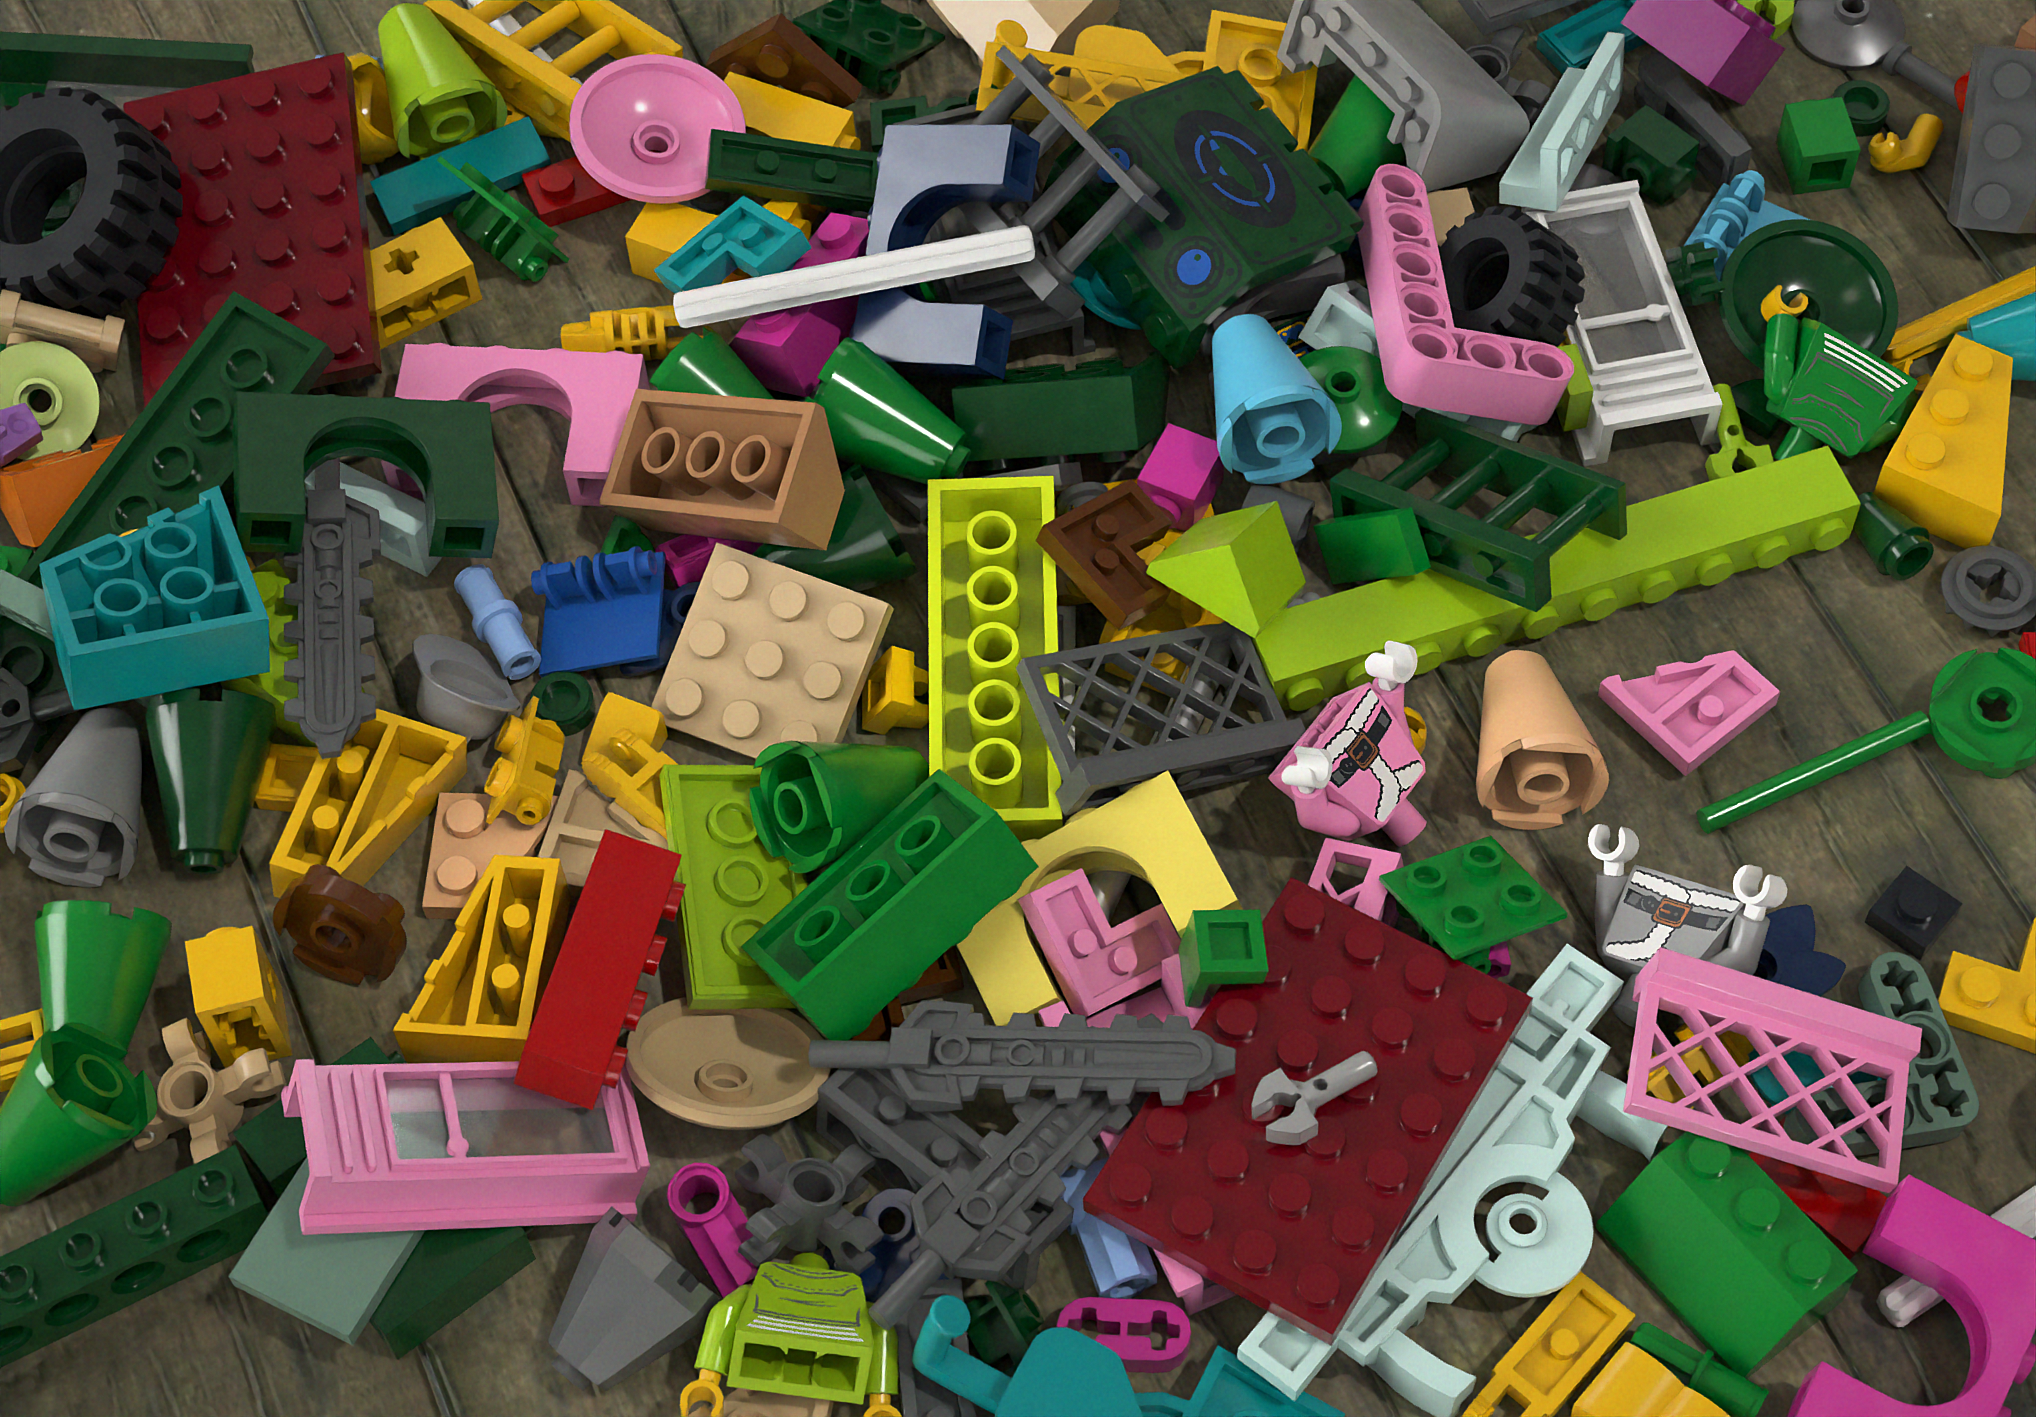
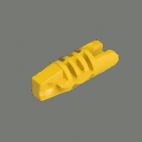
[560,305,703,361]

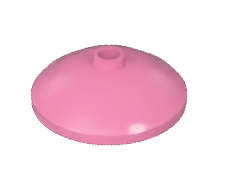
[569,54,745,204]

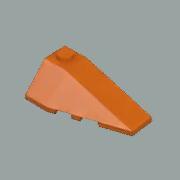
[0,434,125,547]

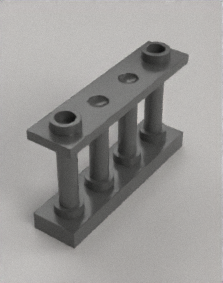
[957,45,1170,319]

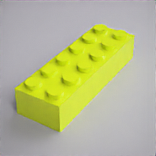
[928,476,1063,843]

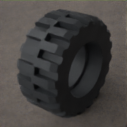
[0,87,183,318]

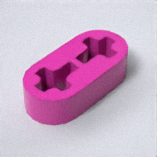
[1056,1297,1191,1373]

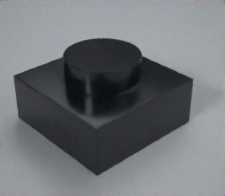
[1865,866,1963,960]

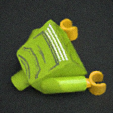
[680,1253,902,1417]

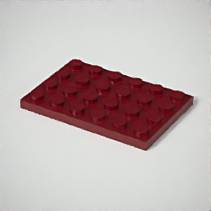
[123,52,382,407]
[1083,877,1533,1346]

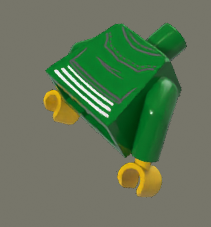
[1761,285,1931,460]

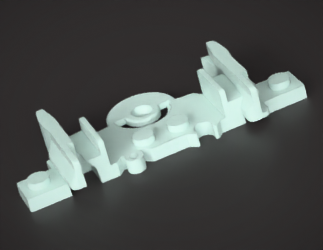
[1237,944,1668,1417]

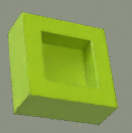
[1555,343,1594,432]

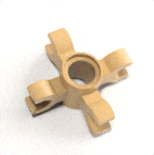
[133,1018,287,1164]

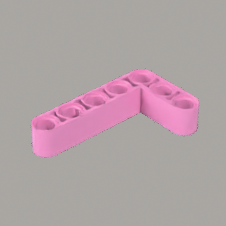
[1357,164,1574,425]

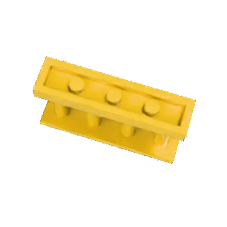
[423,0,683,143]

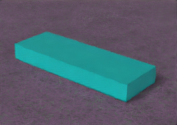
[370,116,552,236]

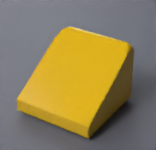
[582,692,668,777]

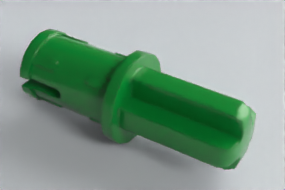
[1629,1322,1770,1417]

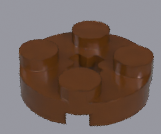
[273,864,407,984]

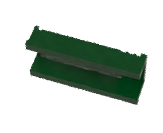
[0,31,255,111]

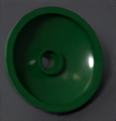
[1718,219,1899,371]

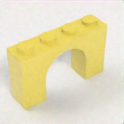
[957,770,1243,1027]

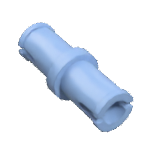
[454,564,541,680]

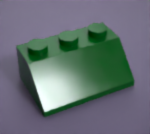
[1595,1132,1858,1379]

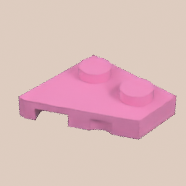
[1598,650,1780,776]

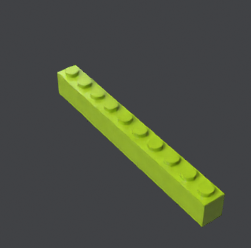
[1249,446,1861,711]

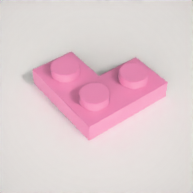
[1018,868,1181,1017]

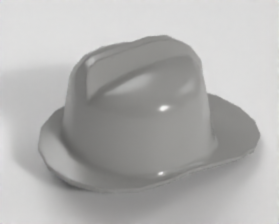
[412,634,521,744]

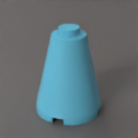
[1212,314,1342,484]

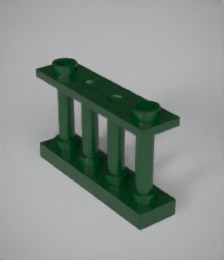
[1330,407,1627,612]

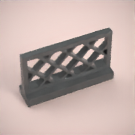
[1016,621,1306,816]

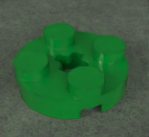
[1927,648,2036,779]

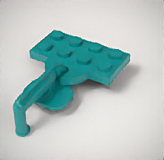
[912,1295,1346,1417]

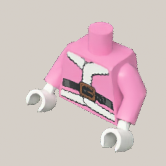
[1268,640,1427,847]

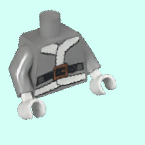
[1588,824,1787,1028]

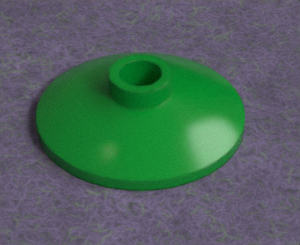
[1299,346,1403,454]

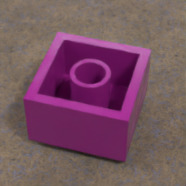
[1621,0,1786,106]

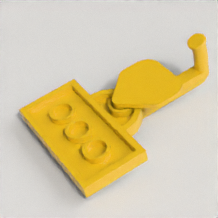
[992,10,1318,152]

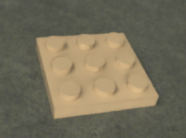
[651,542,894,760]

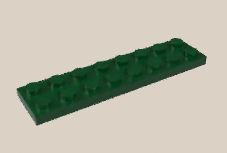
[0,291,335,753]

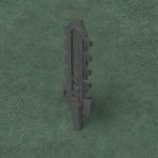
[275,458,381,759]
[809,1000,1236,1112]
[868,1013,1164,1330]

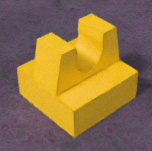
[862,646,929,735]

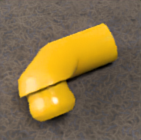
[1868,113,1944,173]

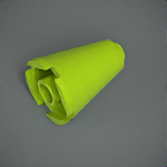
[378,3,507,160]

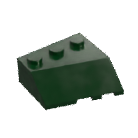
[952,351,1171,470]

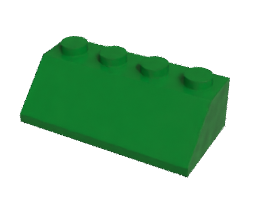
[741,769,1039,1041]

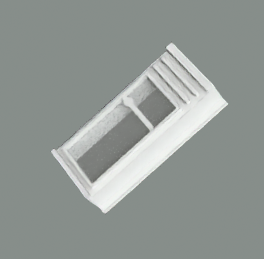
[1521,180,1723,467]

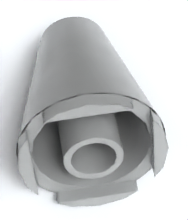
[4,708,144,888]

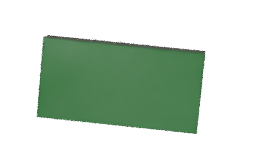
[1313,507,1431,584]

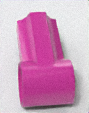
[667,1163,772,1299]

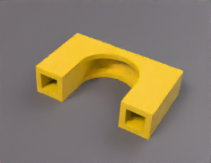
[625,72,861,284]

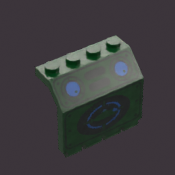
[1041,66,1364,369]

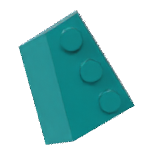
[39,485,270,710]

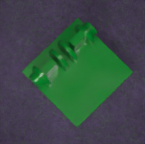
[437,156,569,282]
[1379,835,1567,974]

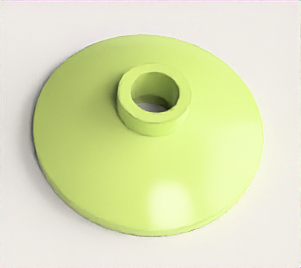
[0,341,100,460]

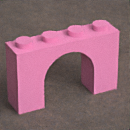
[381,343,650,507]

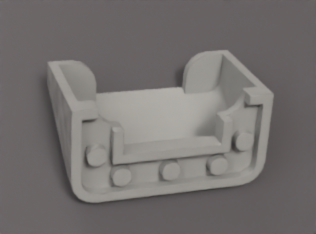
[1276,0,1530,192]

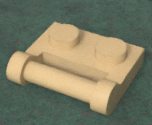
[0,289,125,373]

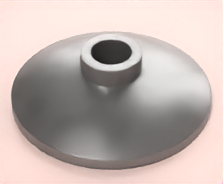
[1791,0,1905,71]

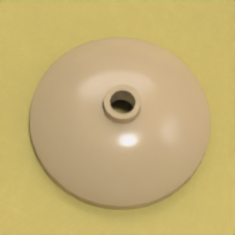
[625,997,831,1130]

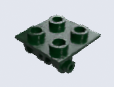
[792,0,946,94]

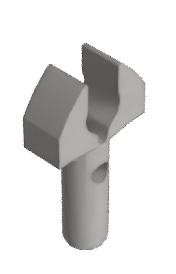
[1252,1051,1378,1145]

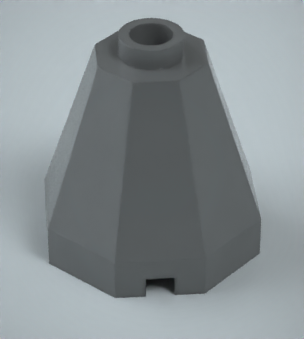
[547,1206,722,1391]

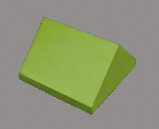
[1146,501,1306,638]

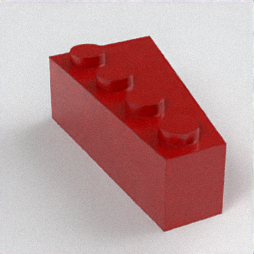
[513,829,686,1110]

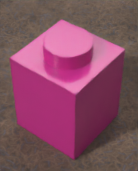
[1137,423,1224,532]

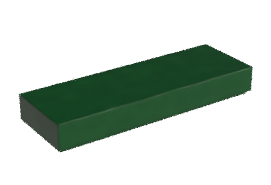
[705,128,878,213]

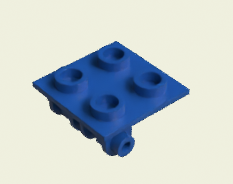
[531,546,666,677]

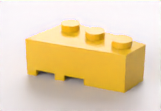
[1874,334,2013,549]
[269,708,467,898]
[393,854,571,1064]

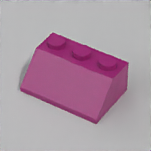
[729,212,869,397]

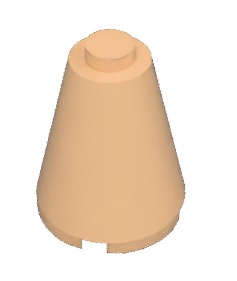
[1476,650,1609,830]

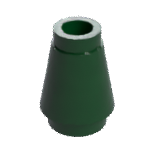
[1853,492,1934,580]

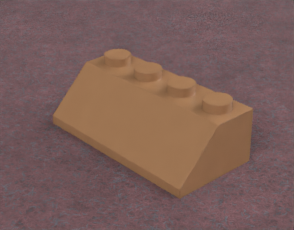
[599,389,845,550]

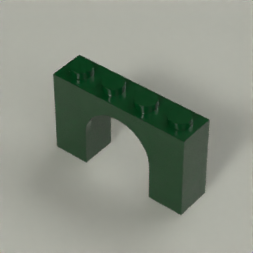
[232,391,499,559]
[233,1037,536,1360]

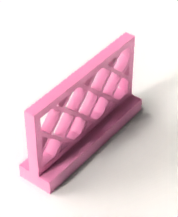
[1623,947,1922,1194]

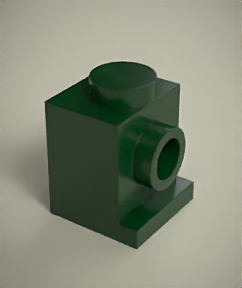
[1602,105,1700,205]

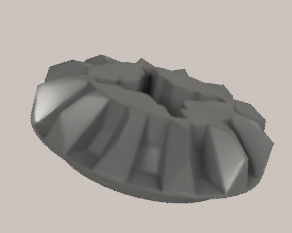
[1938,546,2036,638]

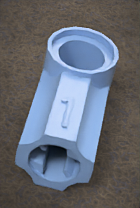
[1060,1157,1157,1299]

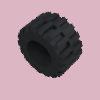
[1437,206,1585,347]

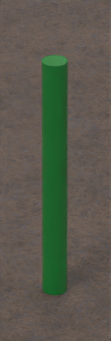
[1696,710,1931,834]

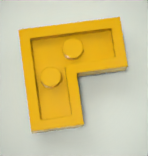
[1937,917,2036,1054]

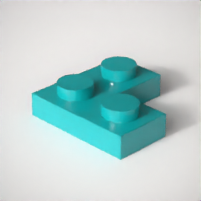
[654,195,812,294]

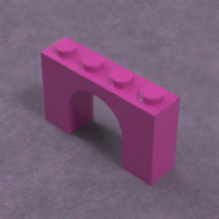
[1786,1174,2036,1417]

